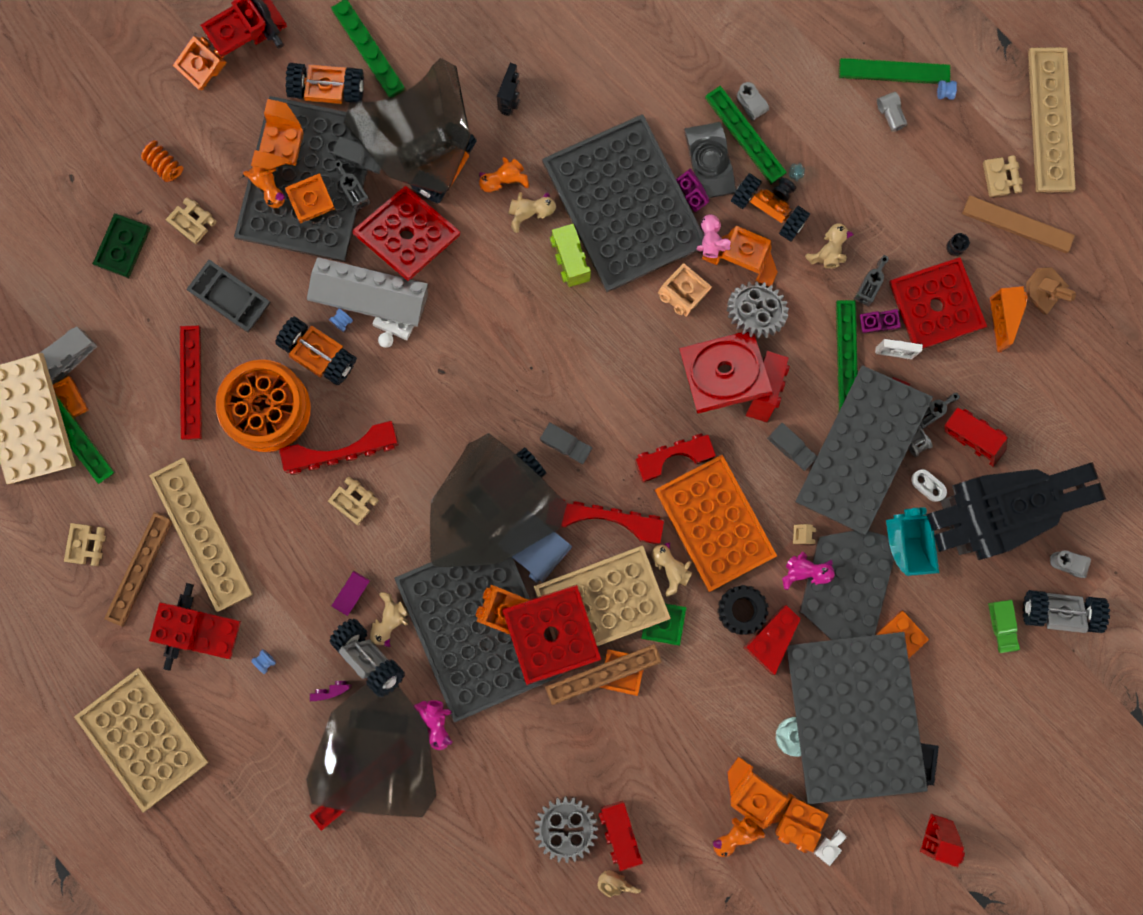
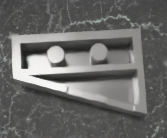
[40,326,98,384]

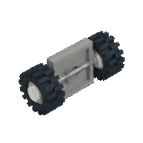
[1022,590,1110,633]
[329,618,405,697]

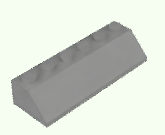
[307,257,428,327]

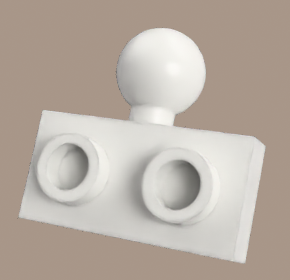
[372,317,414,348]

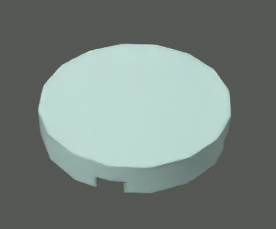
[775,717,801,757]

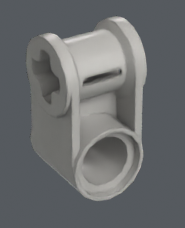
[737,82,769,120]
[908,425,933,457]
[1050,550,1091,578]

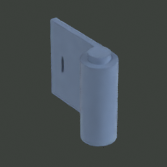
[498,509,572,583]

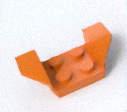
[251,99,304,170]
[702,226,777,287]
[727,757,795,830]

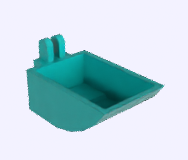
[886,507,939,576]

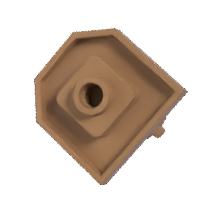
[1026,267,1076,314]

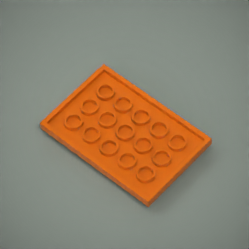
[654,455,777,592]

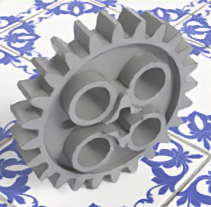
[727,281,789,338]
[534,796,598,863]

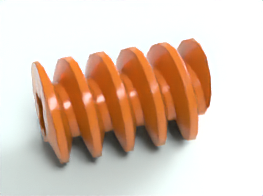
[141,140,183,182]

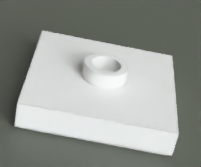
[875,339,923,359]

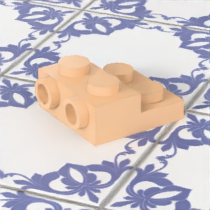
[658,263,712,317]

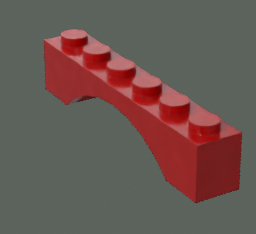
[279,421,399,475]
[546,498,664,545]

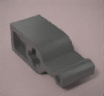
[332,136,386,174]
[334,160,371,212]
[854,255,889,306]
[920,393,960,429]
[540,422,593,465]
[767,422,818,471]

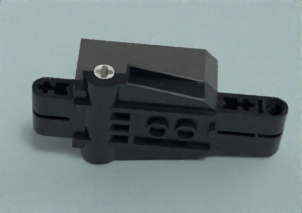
[926,462,1106,560]

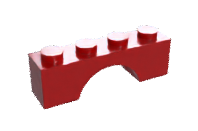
[635,433,716,483]

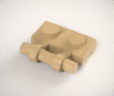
[983,156,1023,198]
[166,197,216,245]
[328,477,379,525]
[64,523,106,566]

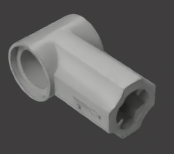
[877,92,908,131]

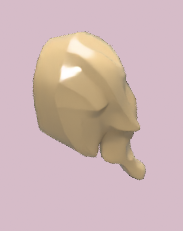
[598,870,641,897]

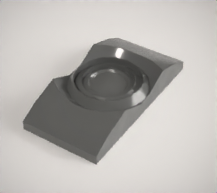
[684,122,736,198]
[186,260,271,333]

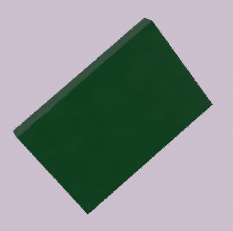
[92,213,151,279]

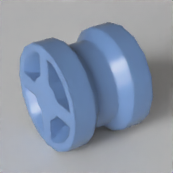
[937,80,957,100]
[329,308,353,332]
[251,649,276,674]

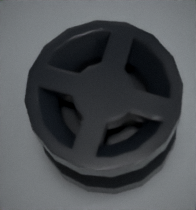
[772,178,796,201]

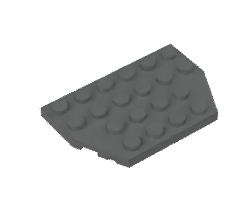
[799,531,894,640]

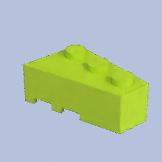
[549,224,591,287]

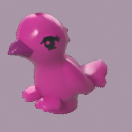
[782,552,835,590]
[412,700,453,750]

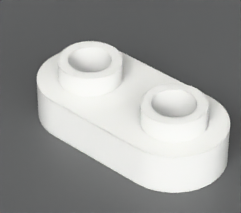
[911,470,947,502]

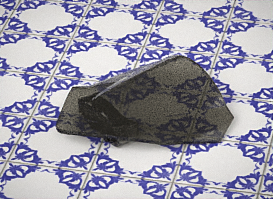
[344,58,470,193]
[430,433,567,567]
[306,684,437,817]

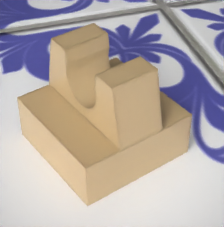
[793,524,816,545]

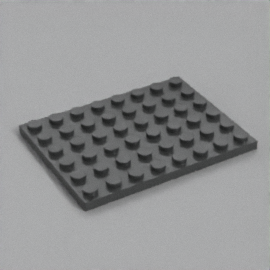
[234,96,379,262]
[542,114,704,293]
[394,532,563,723]
[787,632,928,804]

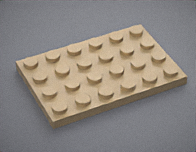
[0,353,76,485]
[534,545,671,646]
[74,668,209,812]

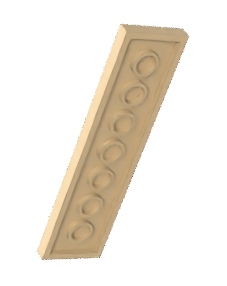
[1028,48,1075,192]
[149,458,254,613]

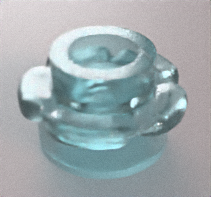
[789,163,805,181]

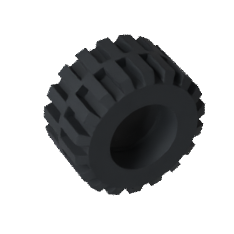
[717,585,769,635]

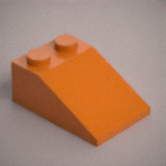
[990,286,1028,352]

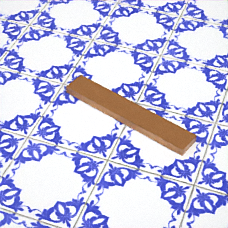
[962,195,1075,254]
[104,512,172,627]
[545,644,662,705]

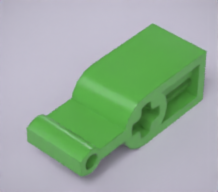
[988,600,1020,653]

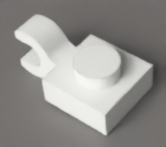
[813,829,847,866]

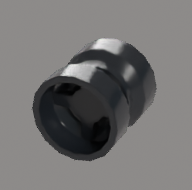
[946,233,970,256]

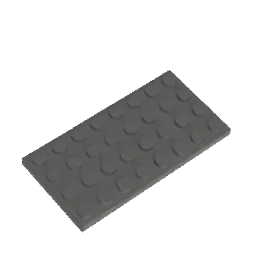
[795,365,933,536]

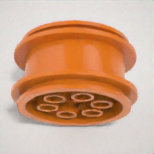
[216,359,311,452]

